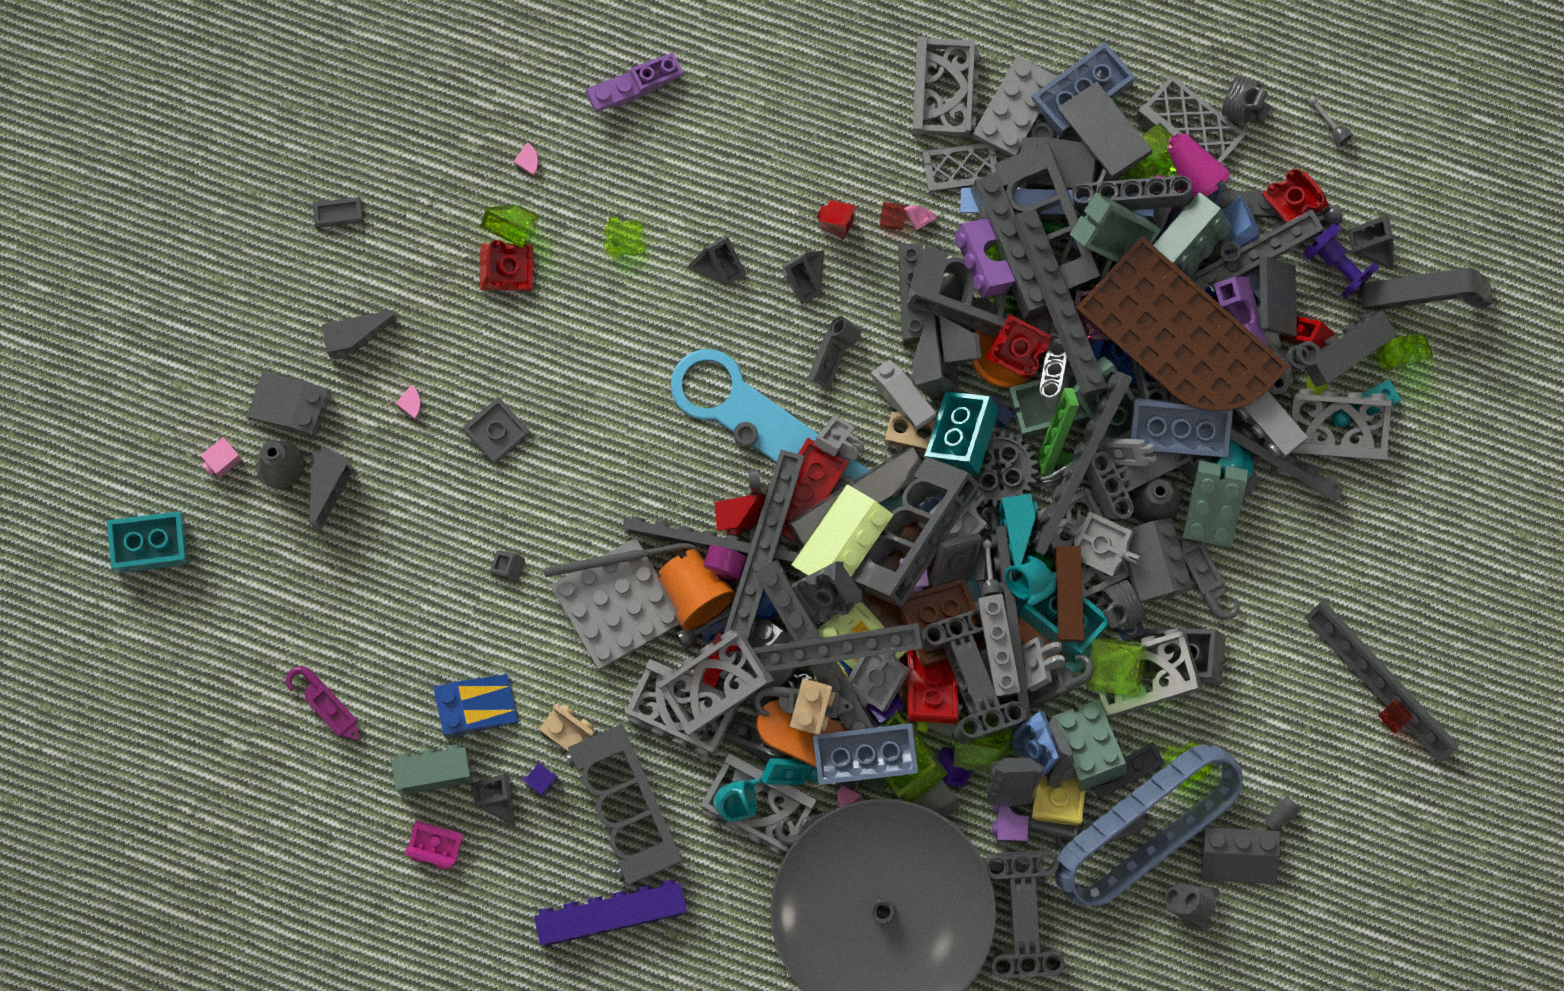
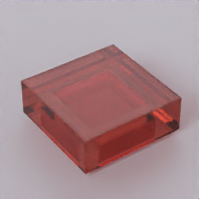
[879,202,907,231]
[1378,699,1413,734]

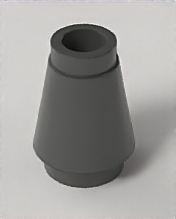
[1265,796,1301,831]

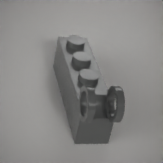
[1287,310,1397,388]

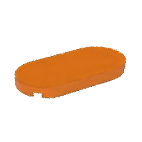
[756,699,847,768]

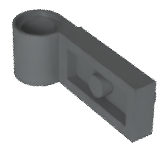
[807,316,861,391]

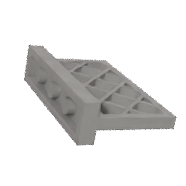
[1134,75,1246,163]

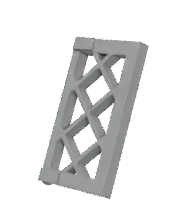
[922,143,997,192]

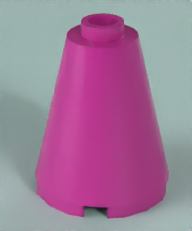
[1167,133,1230,199]

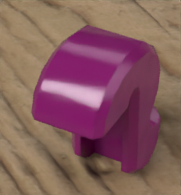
[704,545,747,583]

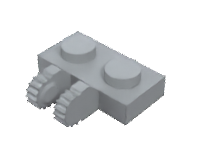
[813,416,865,461]
[1021,637,1065,692]

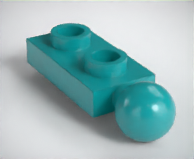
[1332,380,1401,427]
[760,758,818,785]

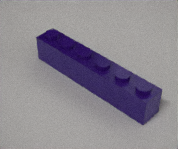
[534,880,687,947]

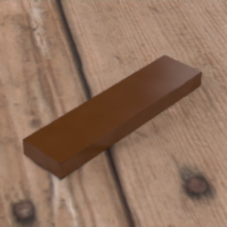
[1055,546,1084,643]

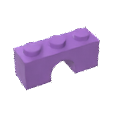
[954,218,1015,298]
[1214,276,1268,347]
[992,805,1028,844]

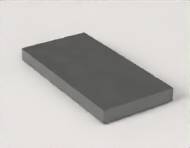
[1057,82,1153,179]

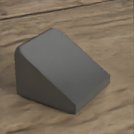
[489,550,525,581]

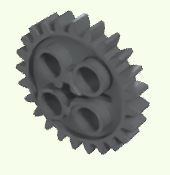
[970,430,1039,509]

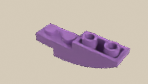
[585,52,683,113]

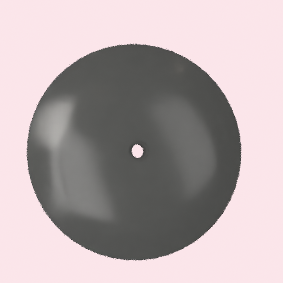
[770,799,996,991]

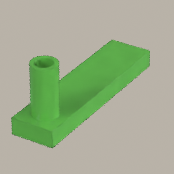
[1036,388,1079,476]

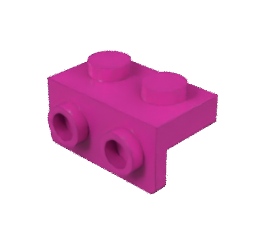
[405,820,464,869]

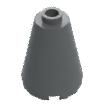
[255,441,305,489]

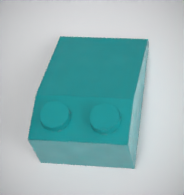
[997,494,1038,582]

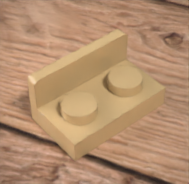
[789,678,835,735]
[539,704,596,753]

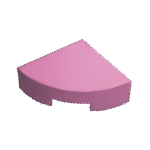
[514,142,538,176]
[904,205,937,230]
[396,385,421,420]
[837,786,862,808]

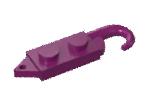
[286,666,360,741]

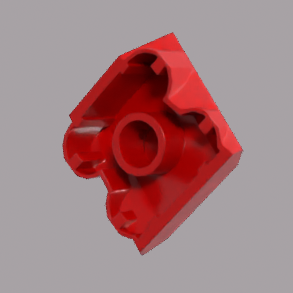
[1261,169,1330,224]
[478,240,533,291]
[985,315,1053,380]

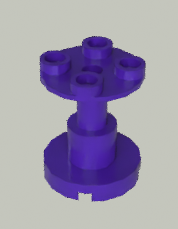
[1301,222,1380,300]

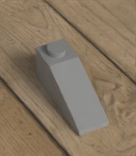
[871,360,937,430]

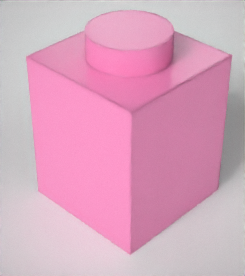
[201,437,242,479]

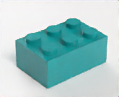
[925,391,999,475]
[107,511,189,574]
[1019,572,1109,663]

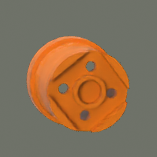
[657,549,736,631]

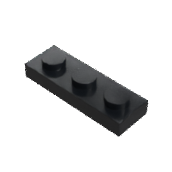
[1093,742,1165,800]

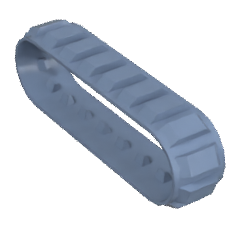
[1055,744,1243,908]

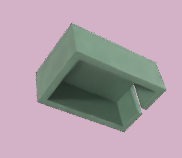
[1153,192,1232,276]
[1070,193,1161,262]
[1008,371,1090,439]
[1183,460,1248,548]
[1052,699,1127,792]
[391,744,474,796]

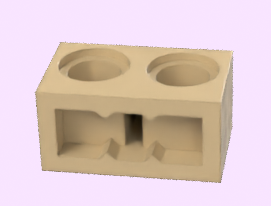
[885,411,936,453]

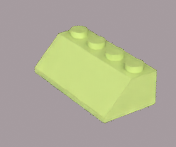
[791,485,893,577]

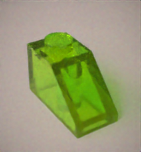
[480,205,540,248]
[1376,334,1433,371]

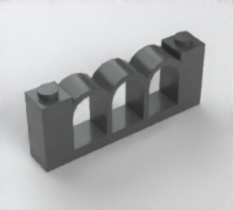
[992,142,1103,293]
[906,246,1053,338]
[851,456,980,608]
[566,723,682,885]

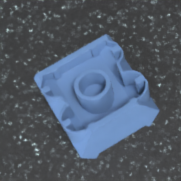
[1218,195,1260,260]
[1012,711,1060,779]

